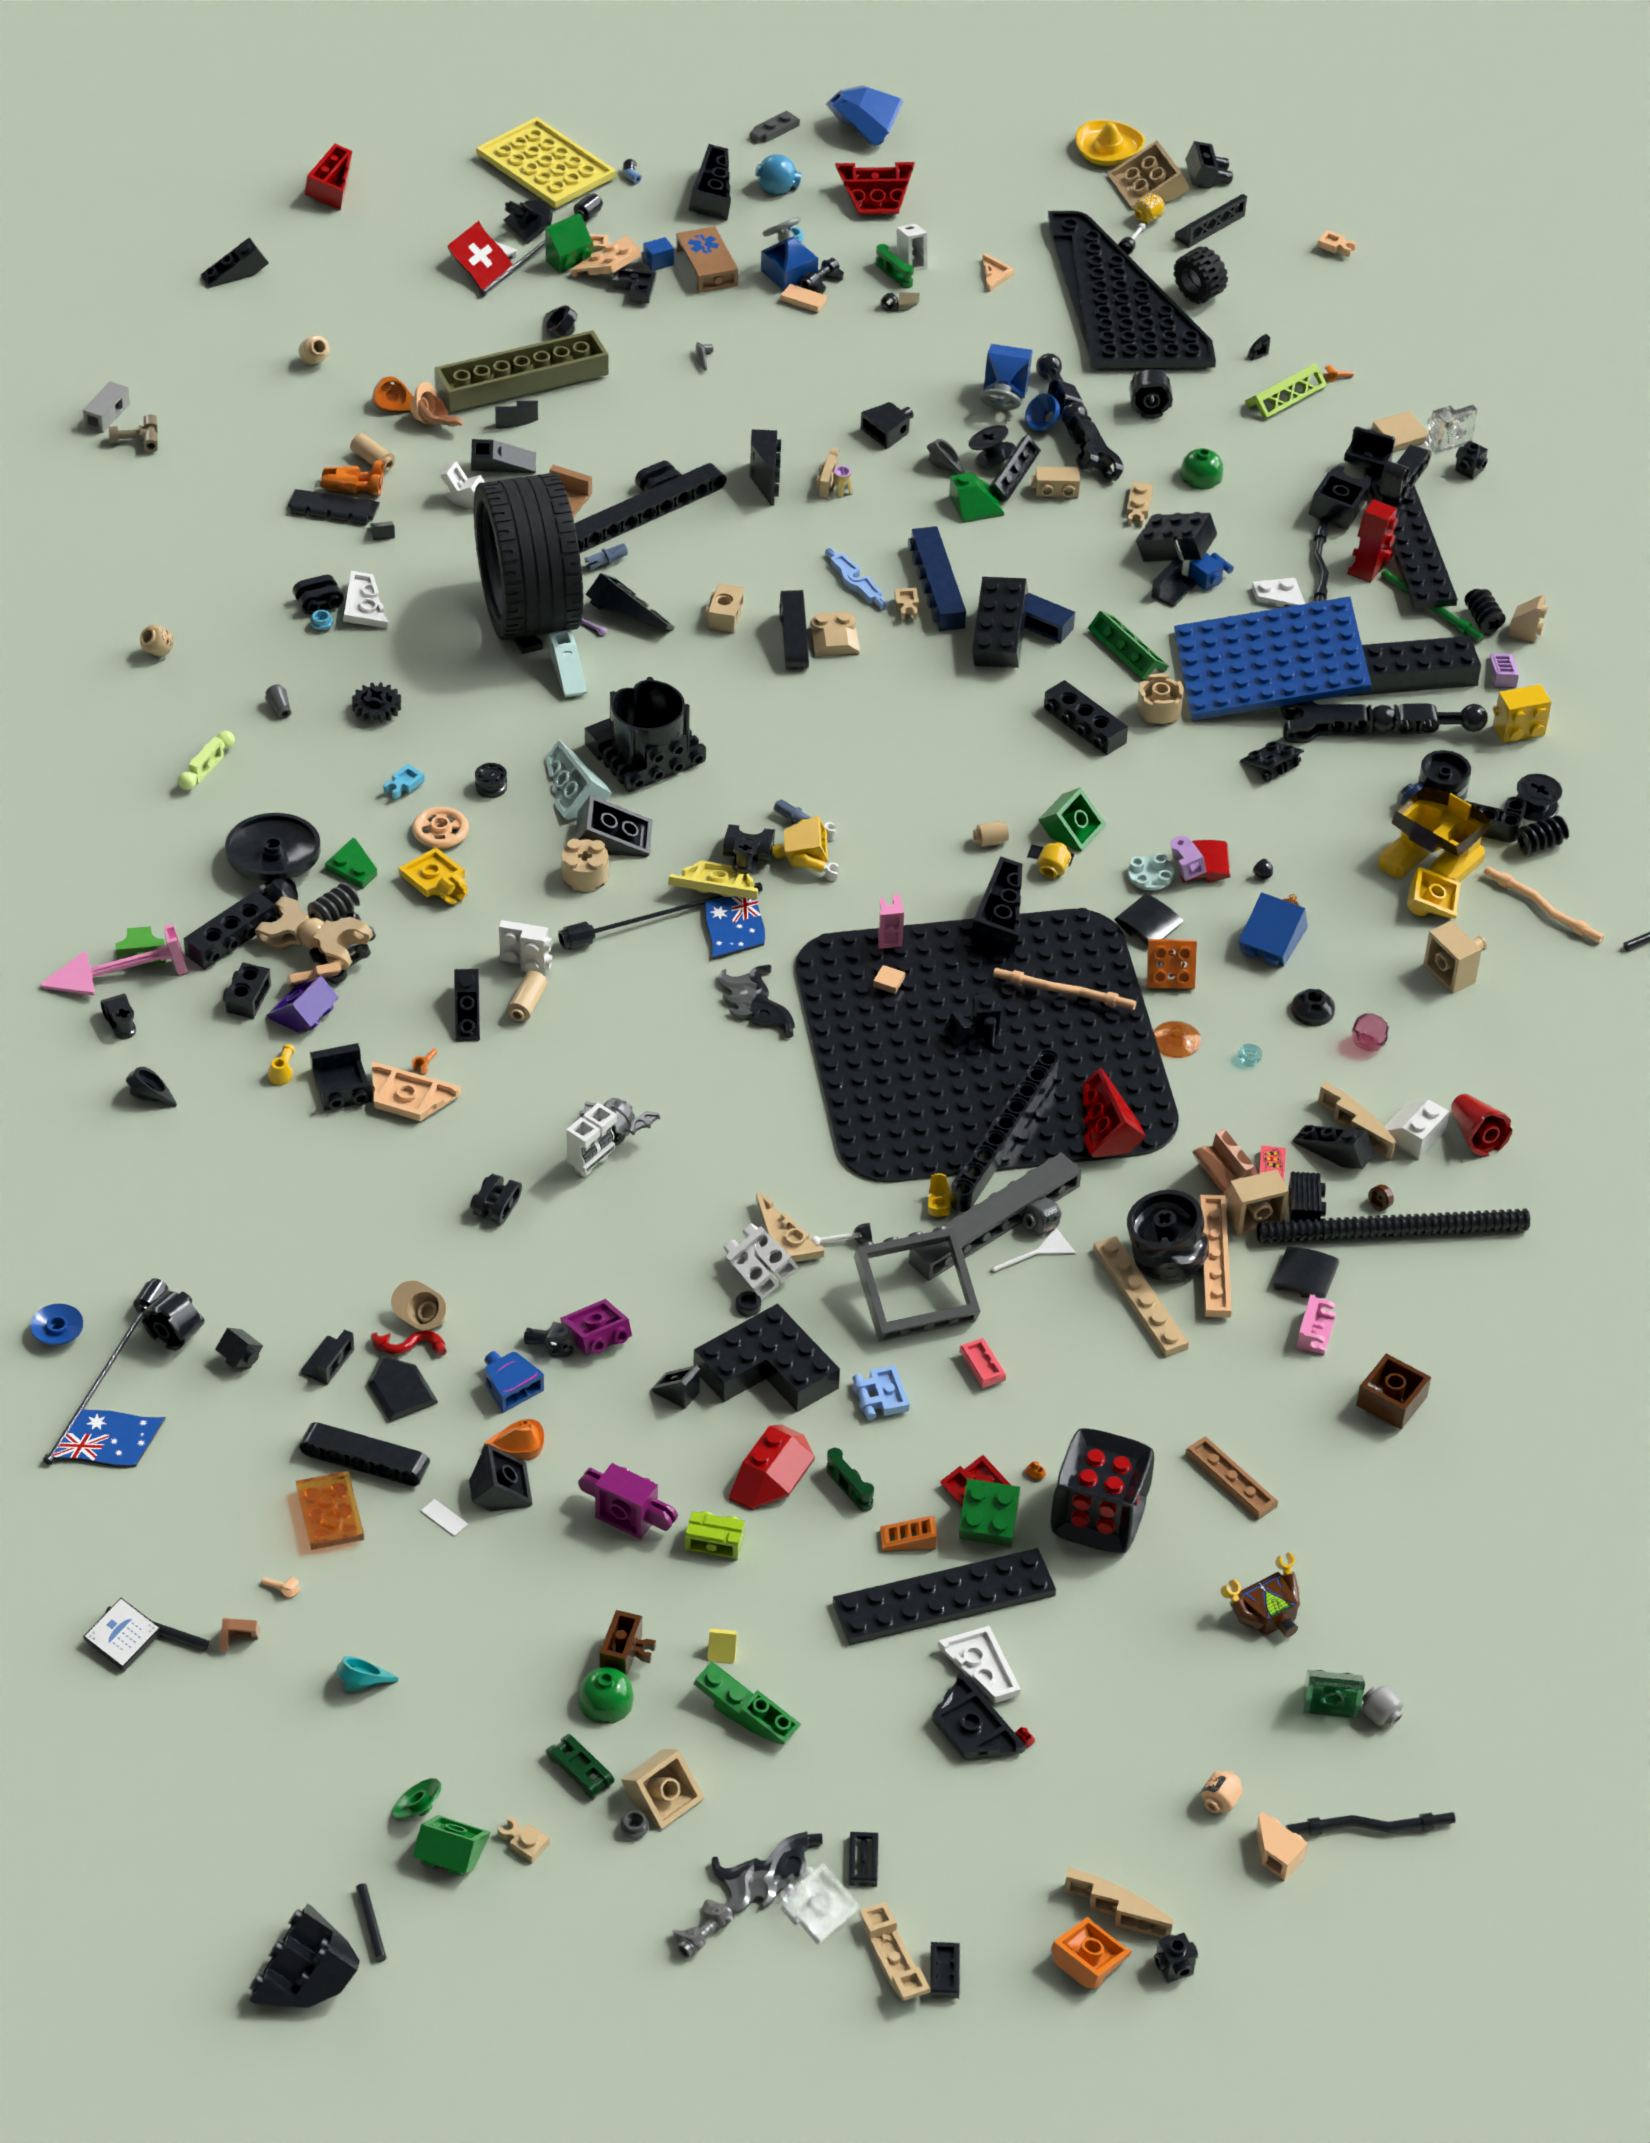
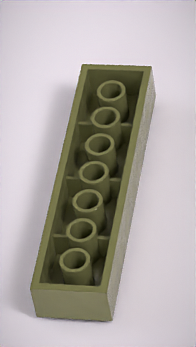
[434,330,609,412]

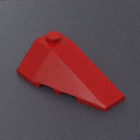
[1083,1068,1146,1158]

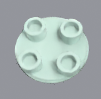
[1128,853,1175,890]

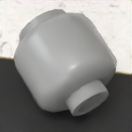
[1362,1685,1403,1726]

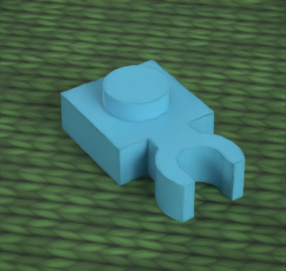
[383,764,425,799]

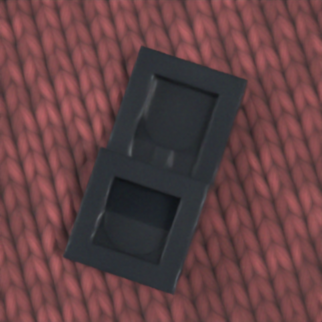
[495,401,538,429]

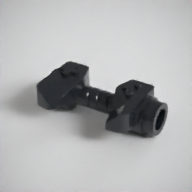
[801,258,844,294]

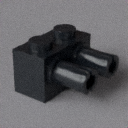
[1185,141,1233,188]

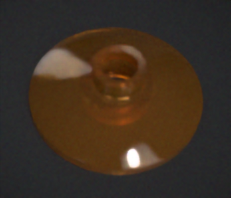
[1154,1021,1201,1058]

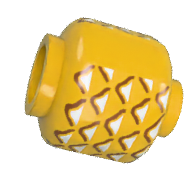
[1134,194,1165,224]

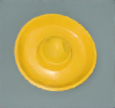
[1076,120,1145,166]

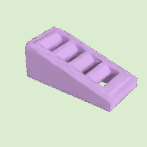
[1489,654,1519,687]

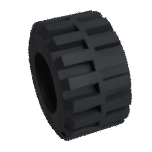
[1173,246,1228,304]

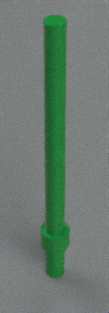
[1381,569,1484,642]

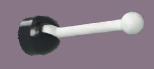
[1118,223,1146,255]
[811,1223,873,1246]

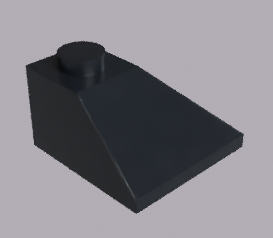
[469,1443,533,1511]

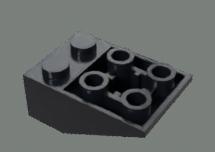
[750,429,781,506]

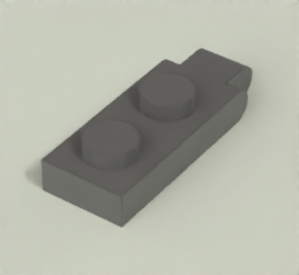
[749,110,800,143]

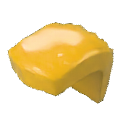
[928,1173,951,1217]

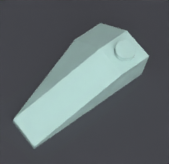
[545,740,612,820]

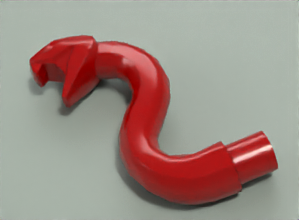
[371,1331,447,1356]

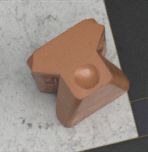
[1192,1129,1258,1198]

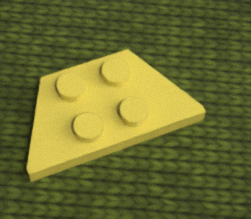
[668,861,758,900]

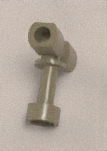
[109,414,158,452]

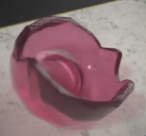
[1352,1013,1389,1051]

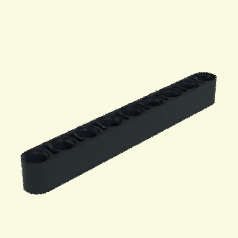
[574,463,727,553]
[950,1049,1059,1212]

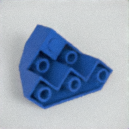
[826,85,903,146]

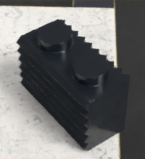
[1288,1171,1326,1222]

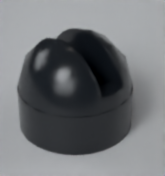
[880,293,898,311]
[1253,859,1273,879]

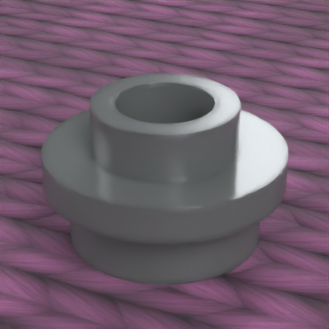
[621,1810,649,1838]

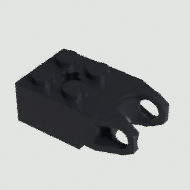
[1308,465,1372,529]

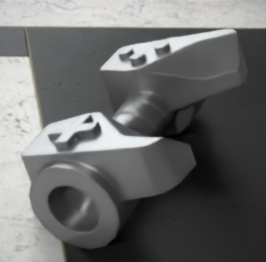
[672,1899,734,1958]

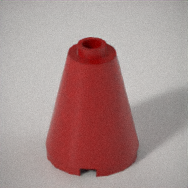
[1451,1094,1513,1156]

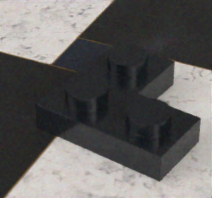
[612,268,656,303]

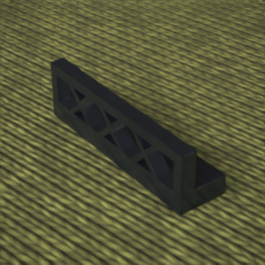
[1175,194,1247,248]

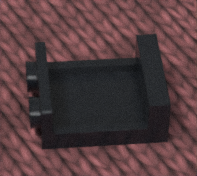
[310,1043,372,1111]

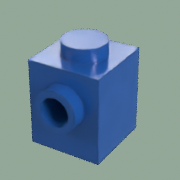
[641,237,674,271]

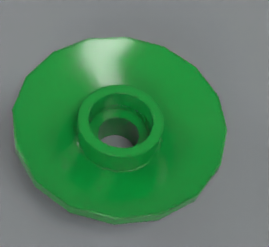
[393,1778,442,1820]

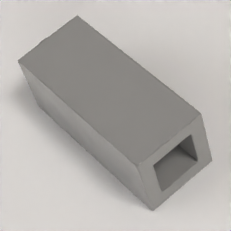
[83,381,130,433]

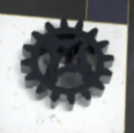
[352,682,401,723]

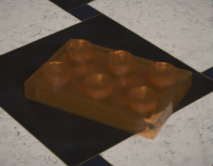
[296,1471,364,1550]

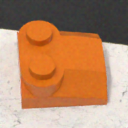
[1050,1917,1132,1988]

